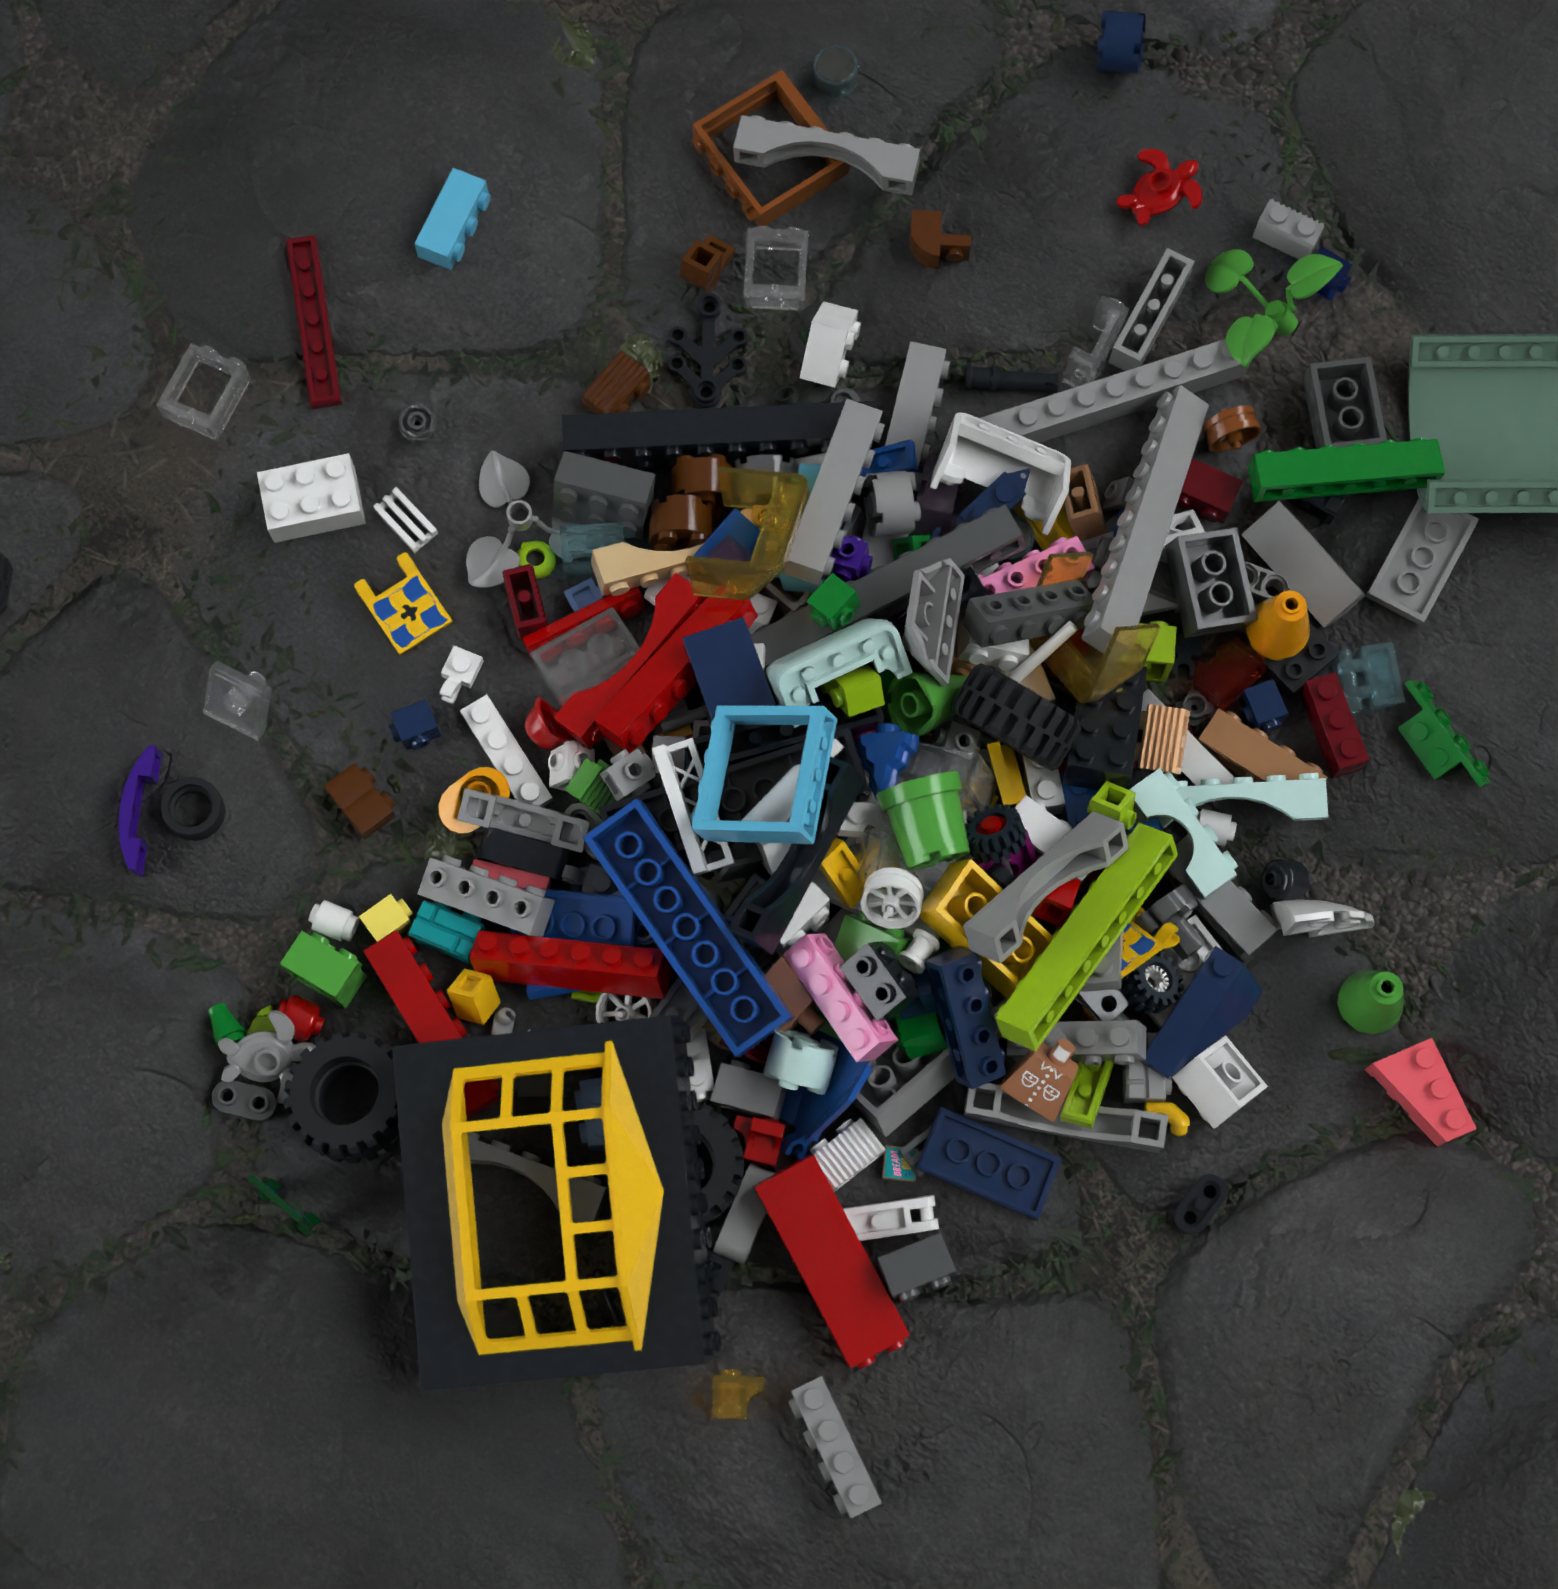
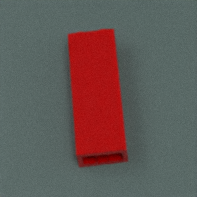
[752,1154,910,1369]

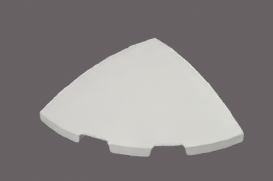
[1270,899,1374,938]

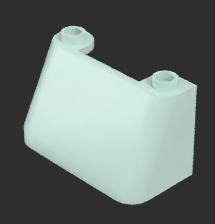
[765,618,913,728]

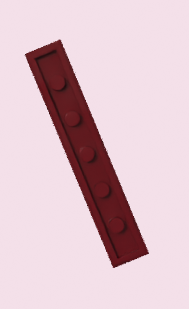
[286,235,342,409]

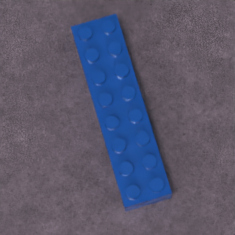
[583,798,795,1057]

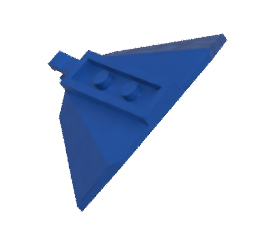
[780,1027,871,1159]

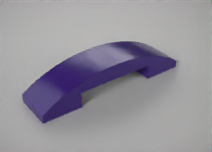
[119,745,163,877]

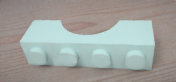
[1129,768,1238,899]

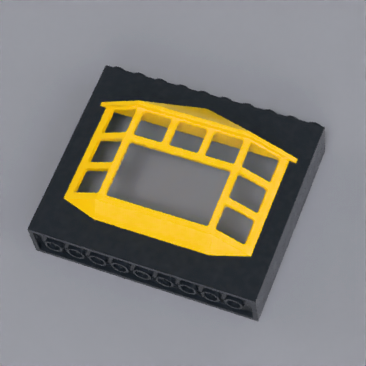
[392,1015,722,1390]

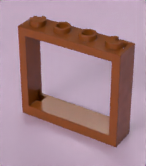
[691,70,850,229]

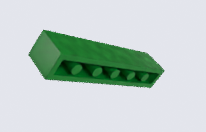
[1248,438,1445,502]

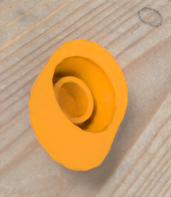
[438,767,510,833]

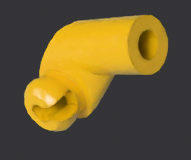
[1144,1101,1190,1136]

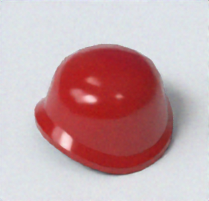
[525,696,574,750]

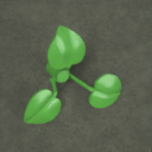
[1205,249,1343,368]

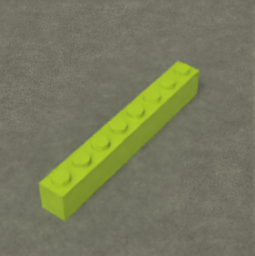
[995,823,1178,1052]

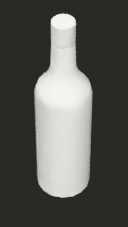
[741,738,844,844]

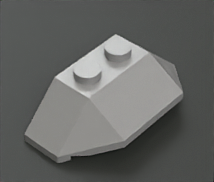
[902,558,965,686]

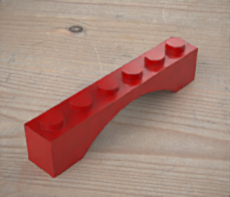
[553,573,707,750]

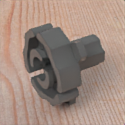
[1133,884,1206,961]

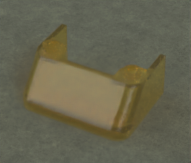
[685,467,809,600]
[1029,551,1160,703]

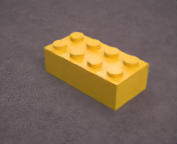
[919,859,1053,999]

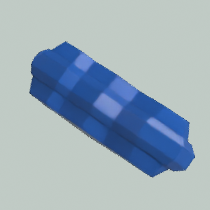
[856,723,920,800]

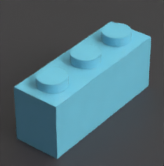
[414,168,491,270]

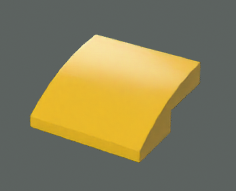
[987,741,1026,809]

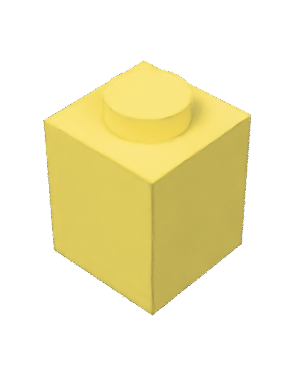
[359,894,413,942]

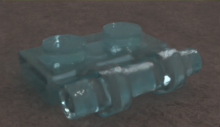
[1337,642,1405,713]

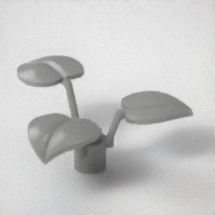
[466,450,604,588]

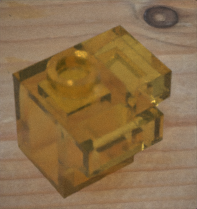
[712,1370,765,1420]

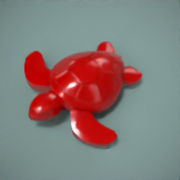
[1117,149,1203,227]

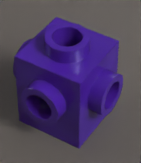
[830,535,873,583]

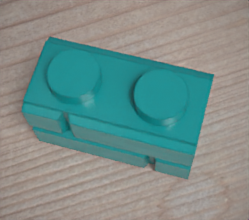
[408,900,486,965]

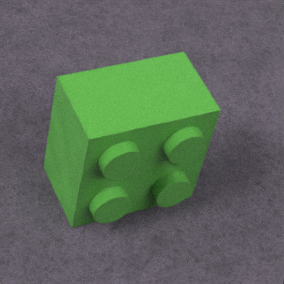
[280,931,367,1009]

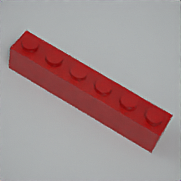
[593,582,758,754]
[469,930,672,999]
[363,931,501,1120]

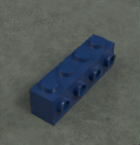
[925,946,1006,1089]

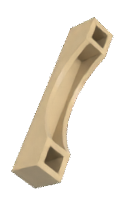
[591,501,783,596]

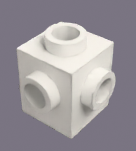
[548,741,595,791]

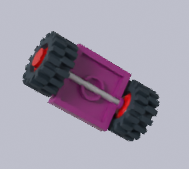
[965,804,1047,928]

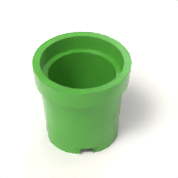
[875,771,970,870]

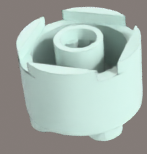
[764,1030,839,1095]

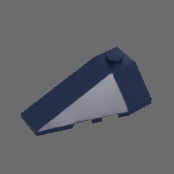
[1140,946,1263,1079]

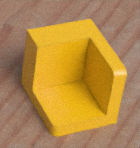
[447,968,501,1025]

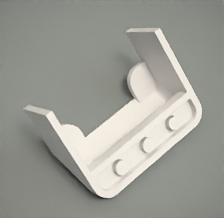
[930,412,1071,535]

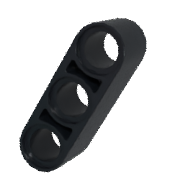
[475,827,574,886]

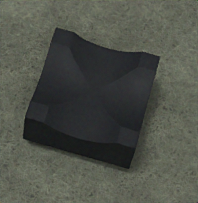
[1246,622,1339,700]

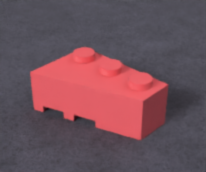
[1364,1038,1477,1147]

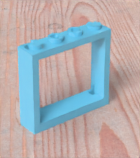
[692,706,837,844]

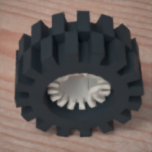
[1121,951,1184,1014]

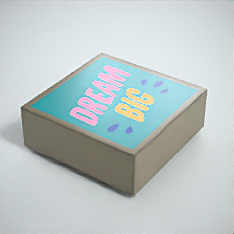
[882,1145,918,1183]

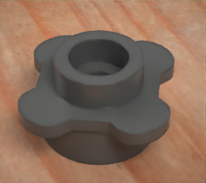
[1175,690,1213,727]

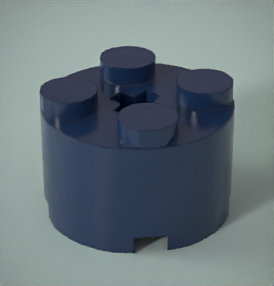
[1097,10,1146,74]

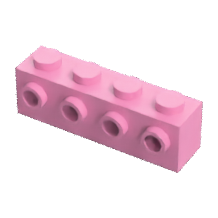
[978,536,1095,596]
[783,933,898,1062]

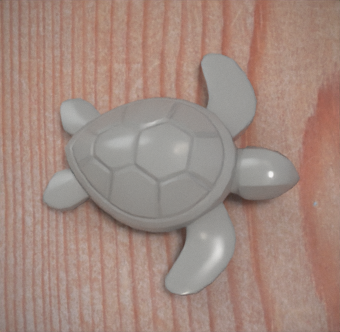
[218,1010,316,1104]

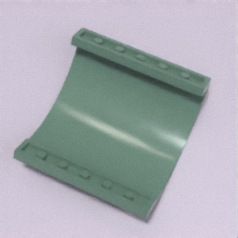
[1407,334,1558,513]

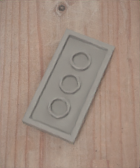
[1365,498,1479,626]

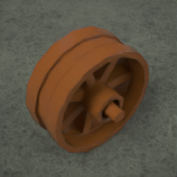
[1201,405,1262,453]

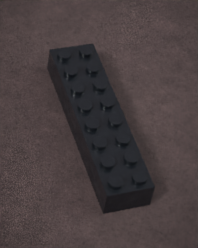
[598,727,871,854]

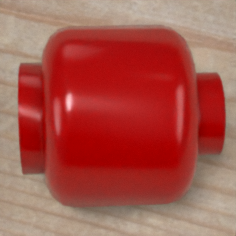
[277,995,325,1042]

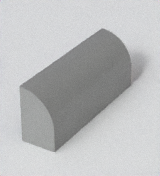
[1241,501,1366,628]

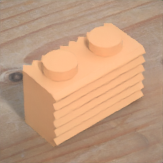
[1134,704,1190,775]

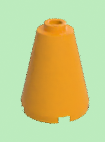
[1245,590,1310,661]

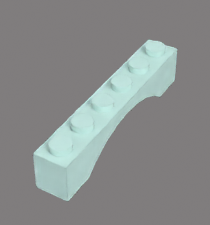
[1134,773,1328,828]

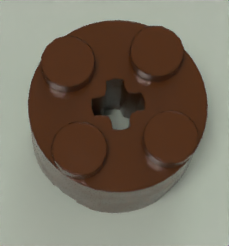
[671,454,735,519]
[649,494,712,551]

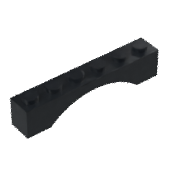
[728,756,866,955]

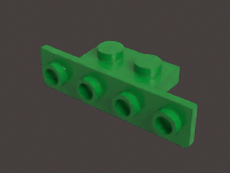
[1397,680,1491,787]

